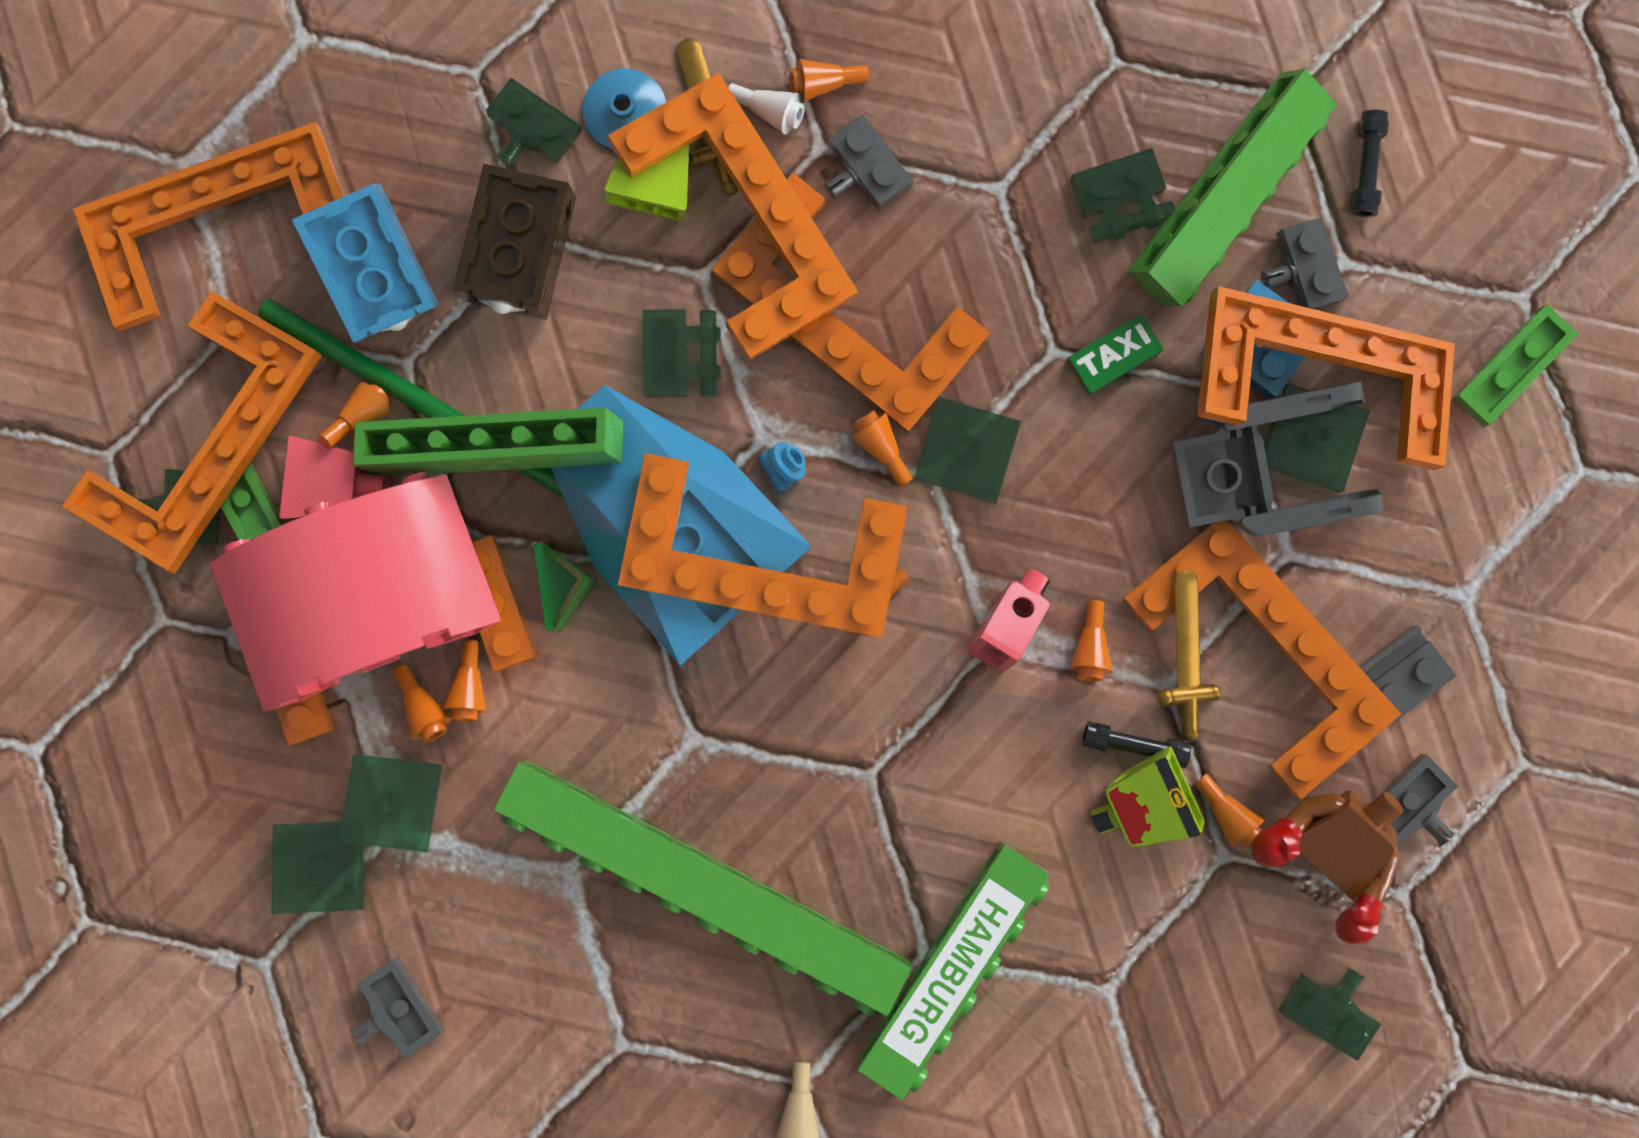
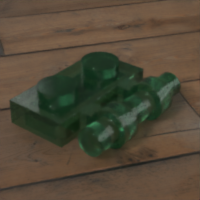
[1069,148,1175,243]
[643,309,722,398]

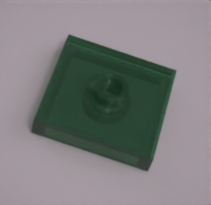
[1264,383,1370,493]
[913,397,1021,504]
[338,754,443,853]
[271,821,365,914]

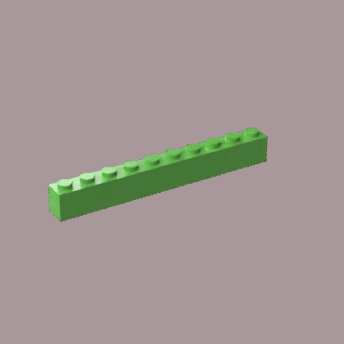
[494,760,912,1016]

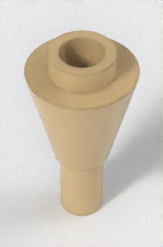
[776,1062,820,1138]

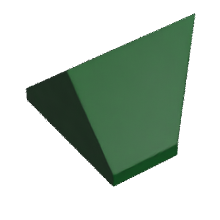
[533,543,597,632]

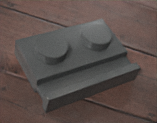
[1358,625,1456,727]

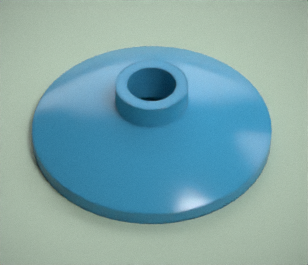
[582,68,666,151]

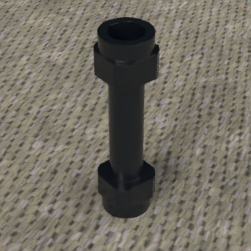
[1350,109,1389,217]
[1082,721,1191,769]

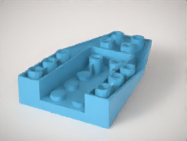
[551,385,812,666]

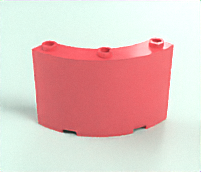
[210,472,502,712]

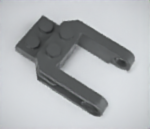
[1170,382,1385,537]

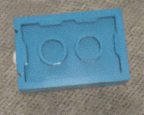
[292,183,439,343]

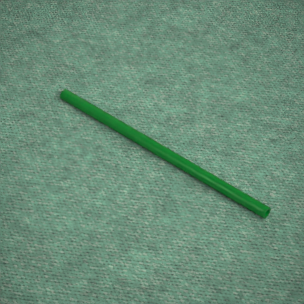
[258,298,564,499]

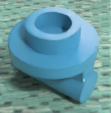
[757,442,806,494]

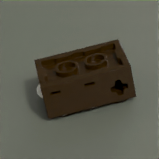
[453,164,576,320]

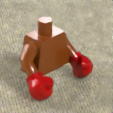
[1251,790,1404,944]

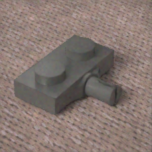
[824,114,914,210]
[1261,217,1349,310]
[1379,754,1458,847]
[350,956,445,1058]

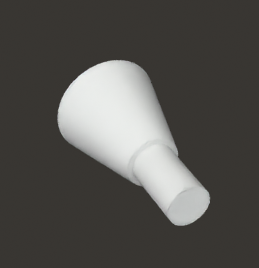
[728,83,805,134]

